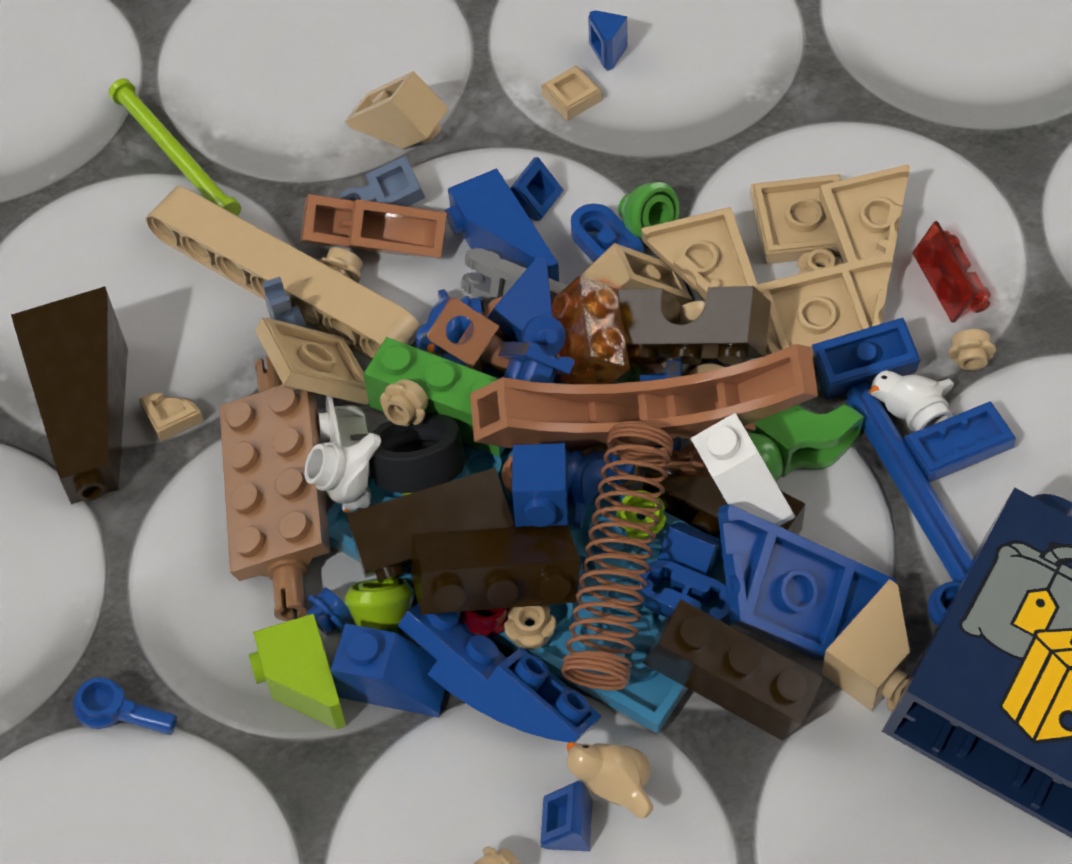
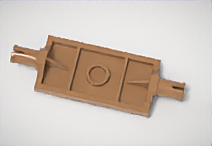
[219,356,331,621]

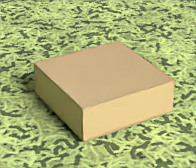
[541,65,602,121]

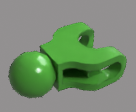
[748,404,864,482]

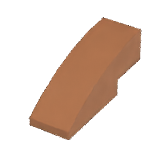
[300,194,447,259]

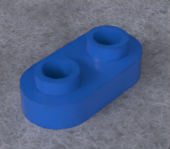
[571,203,644,263]

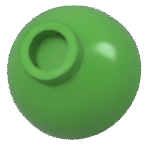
[618,182,679,245]

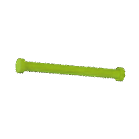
[108,78,241,216]

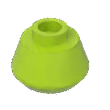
[344,578,415,634]

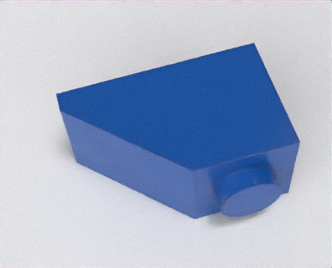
[512,443,569,527]
[331,623,447,717]

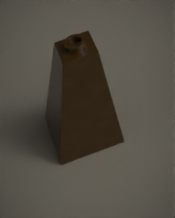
[11,286,128,505]

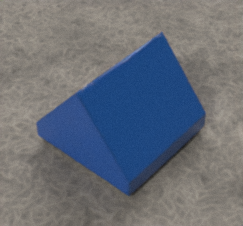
[588,10,628,71]
[510,157,564,221]
[657,522,722,576]
[540,781,593,851]

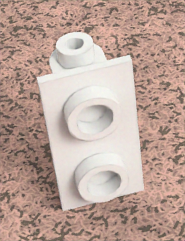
[317,396,371,477]

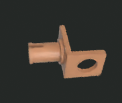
[427,297,510,374]

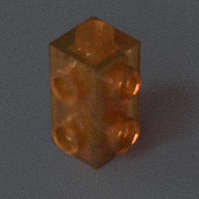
[551,276,630,384]

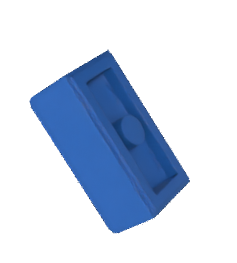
[811,317,921,400]

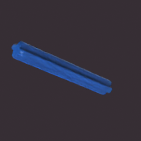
[846,383,974,582]

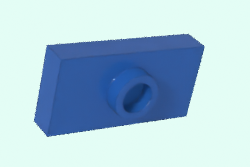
[904,401,1016,483]

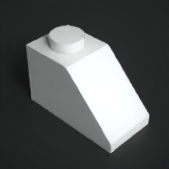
[690,413,795,526]

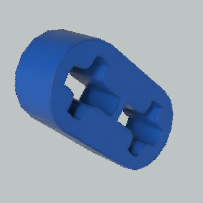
[638,560,731,625]

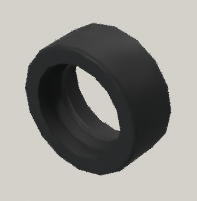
[369,413,466,493]

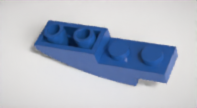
[398,604,602,743]

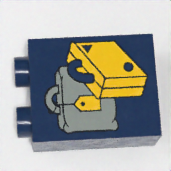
[881,487,1072,838]

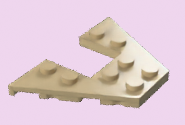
[641,164,910,366]

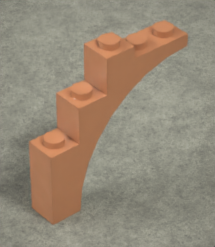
[470,344,818,452]

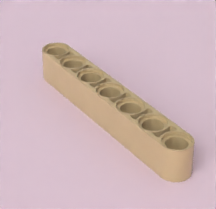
[145,186,421,360]

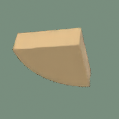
[138,393,204,442]

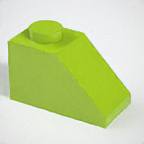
[248,613,346,730]

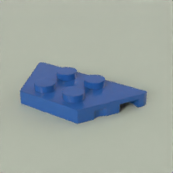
[718,504,896,660]

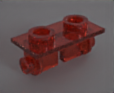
[912,221,990,323]

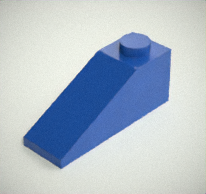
[445,168,559,282]

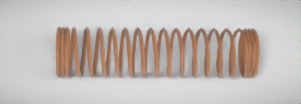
[561,422,674,690]

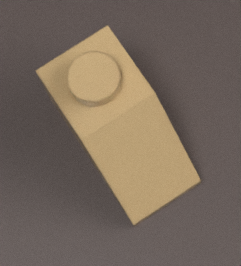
[345,71,449,149]
[577,243,692,321]
[822,579,910,711]

